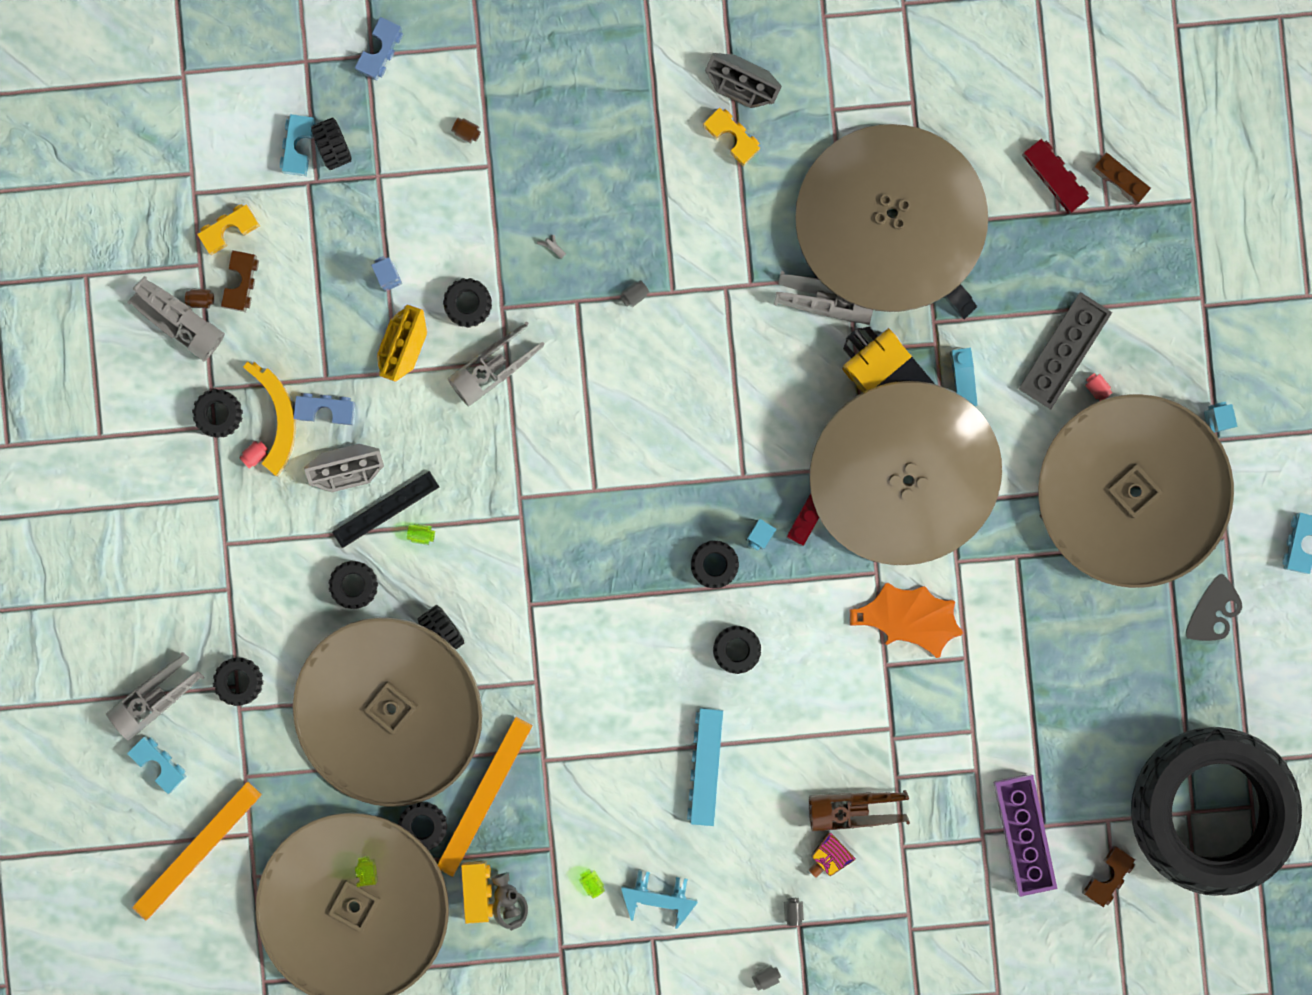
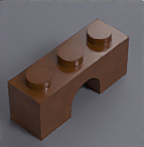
[1092,152,1151,205]
[221,250,259,313]
[1082,845,1136,908]

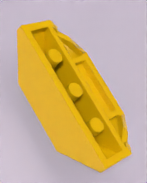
[377,304,427,382]

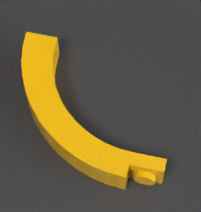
[243,361,296,477]

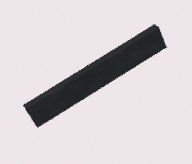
[332,471,440,548]

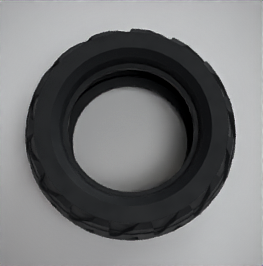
[1131,727,1302,896]

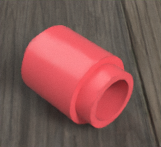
[1085,373,1113,401]
[239,441,268,469]

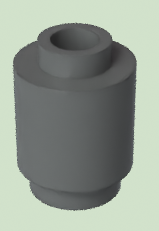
[620,280,649,307]
[784,897,804,926]
[752,965,781,991]

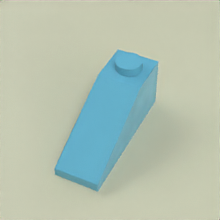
[950,348,978,406]

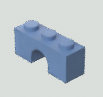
[355,17,403,81]
[371,256,403,292]
[294,393,355,425]

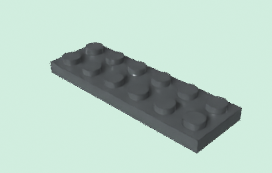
[1019,292,1113,410]

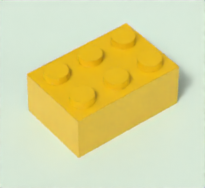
[461,861,493,924]

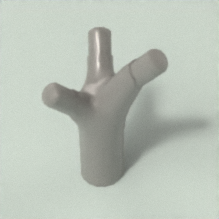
[537,235,566,259]

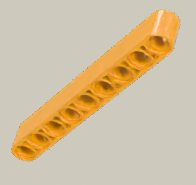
[438,717,533,877]
[132,782,262,921]

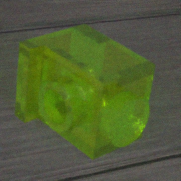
[355,856,378,887]

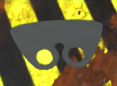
[1186,574,1242,641]

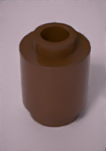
[451,117,481,143]
[185,289,214,309]

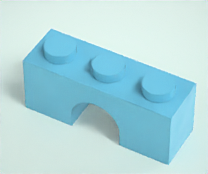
[280,114,315,177]
[1204,402,1238,433]
[1282,513,1312,574]
[746,519,776,550]
[127,737,187,794]

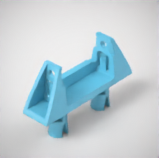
[621,870,698,929]

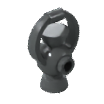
[491,872,528,931]

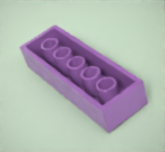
[993,774,1058,897]

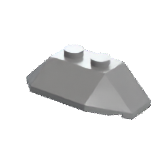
[304,444,384,492]

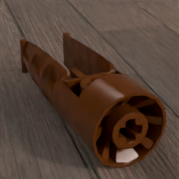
[809,790,910,831]

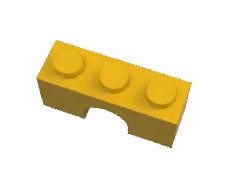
[703,107,760,167]
[197,204,260,256]

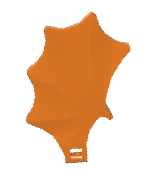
[850,583,963,658]

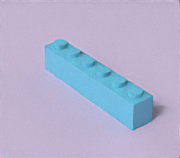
[687,708,723,826]

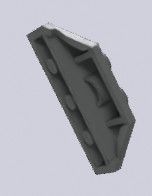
[705,53,782,108]

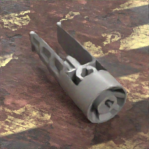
[774,271,873,325]
[127,276,225,361]
[447,322,544,407]
[106,652,204,741]

